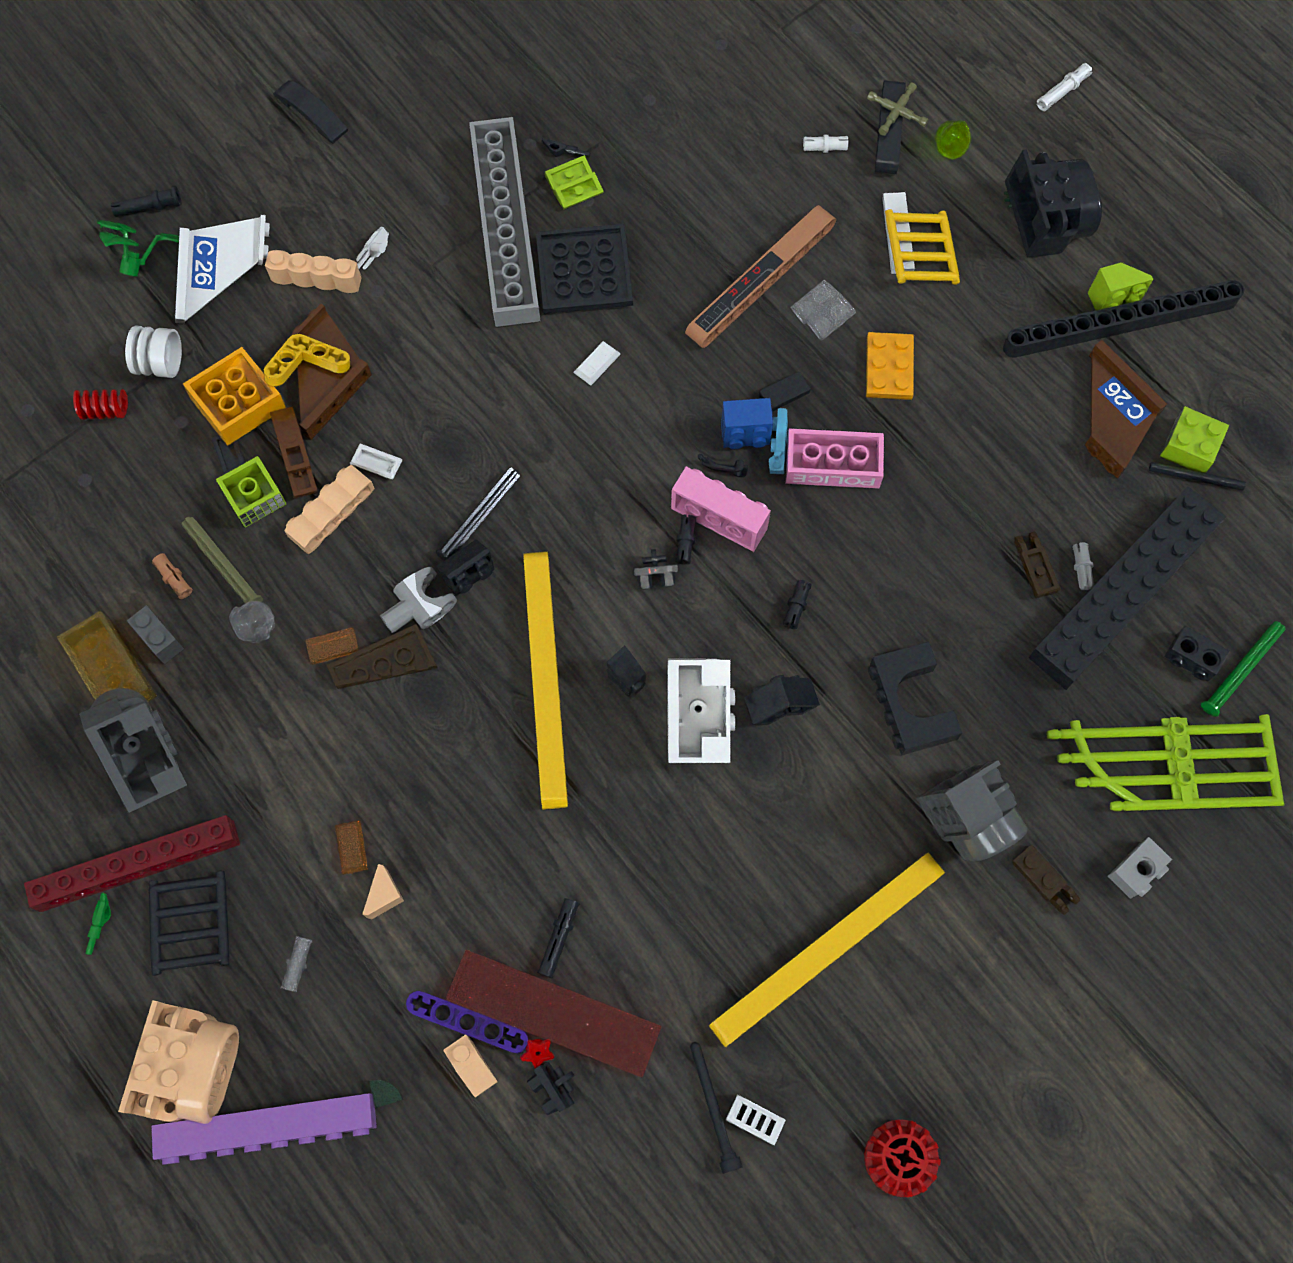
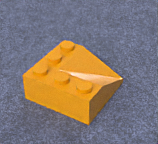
[183,347,286,446]

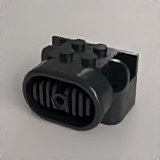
[1005,149,1102,258]

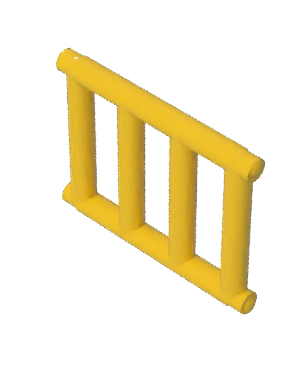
[885,209,960,285]

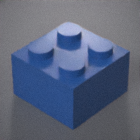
[721,398,773,449]

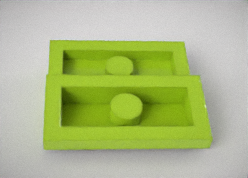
[544,155,604,209]

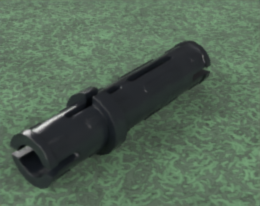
[537,898,580,978]

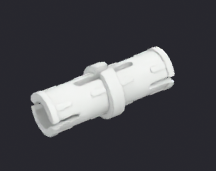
[803,135,848,153]

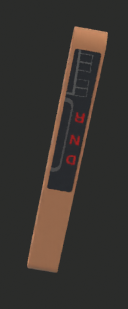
[685,205,836,348]

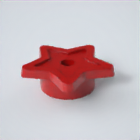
[520,1039,554,1069]

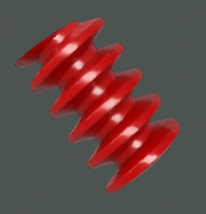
[73,389,128,420]

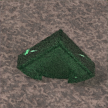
[369,1080,403,1108]

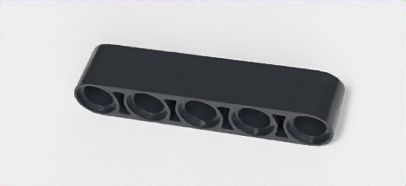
[875,80,906,174]

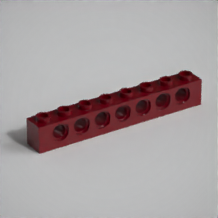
[24,815,240,912]

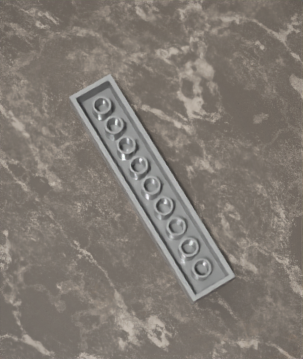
[469,117,540,327]

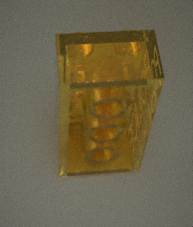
[57,610,157,702]

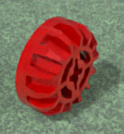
[864,1120,941,1197]

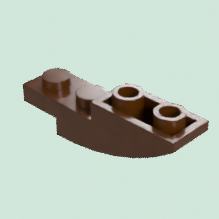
[270,406,318,498]

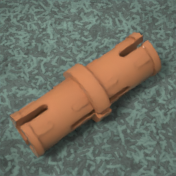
[152,553,193,599]

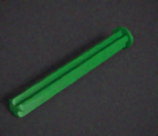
[1201,621,1285,717]

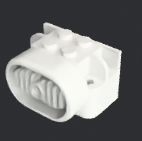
[667,658,735,763]

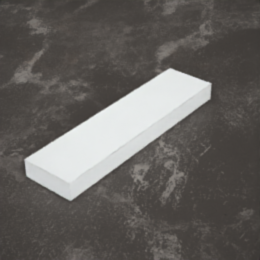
[882,192,915,274]

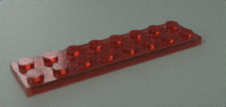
[445,950,661,1078]

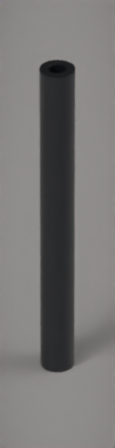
[1149,462,1246,491]

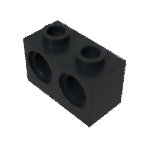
[1164,626,1229,682]

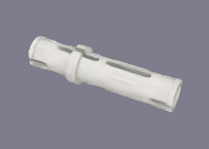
[1037,63,1092,111]

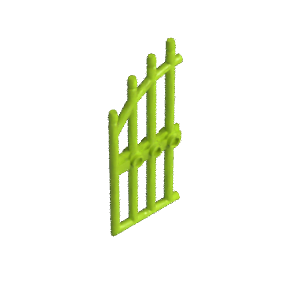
[1047,714,1284,811]

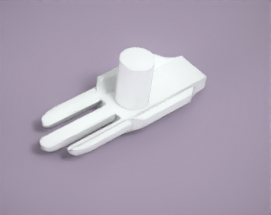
[356,227,389,269]

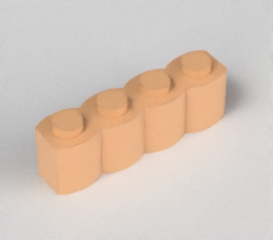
[265,250,361,293]
[284,465,374,554]

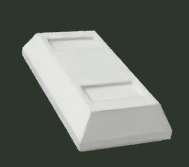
[574,341,620,385]
[350,444,402,480]

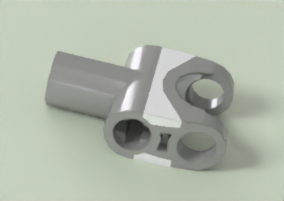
[380,567,457,633]

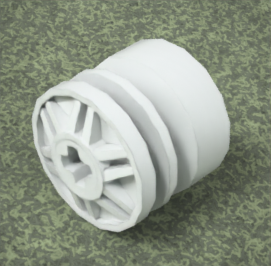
[125,326,182,378]

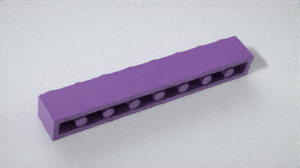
[152,1093,377,1165]

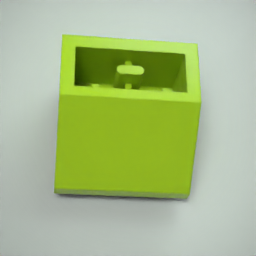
[1088,263,1153,310]

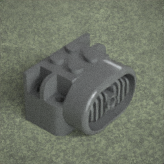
[79,688,187,813]
[916,760,1028,861]

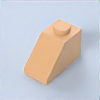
[443,1035,498,1098]

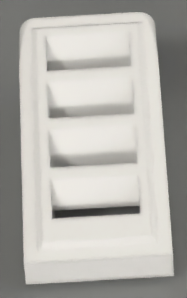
[726,1095,786,1145]

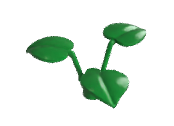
[97,220,179,277]

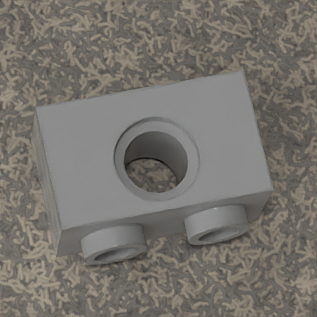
[1108,837,1172,899]

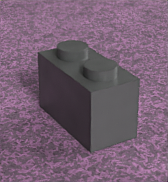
[127,605,184,664]

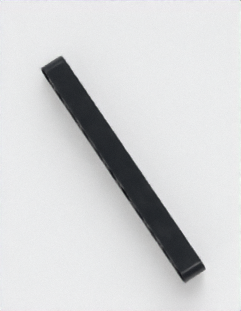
[1003,280,1245,358]

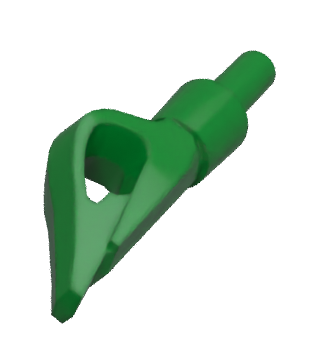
[85,893,111,955]

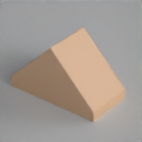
[363,864,404,919]

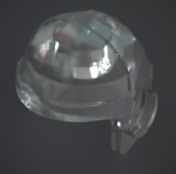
[229,601,275,643]

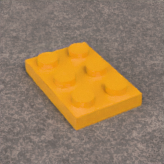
[866,332,914,400]

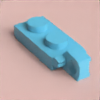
[769,408,788,474]

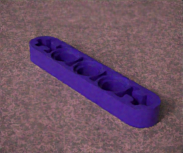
[406,991,529,1054]

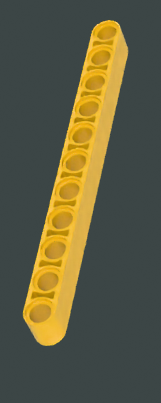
[524,551,568,810]
[709,852,945,1047]

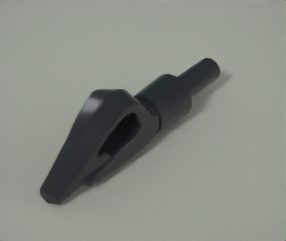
[542,138,591,158]

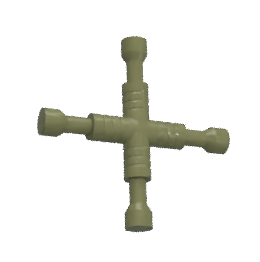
[867,83,929,136]

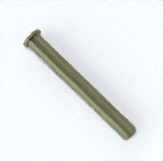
[182,517,263,611]

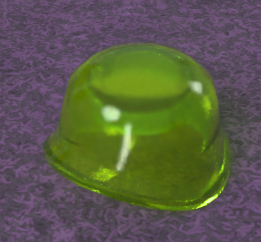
[935,120,971,159]

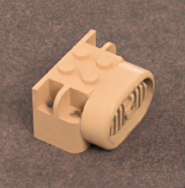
[118,1000,239,1124]

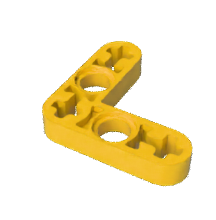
[264,334,350,386]

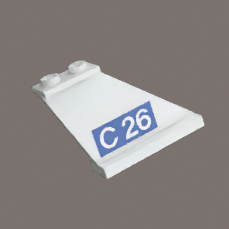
[175,215,269,324]

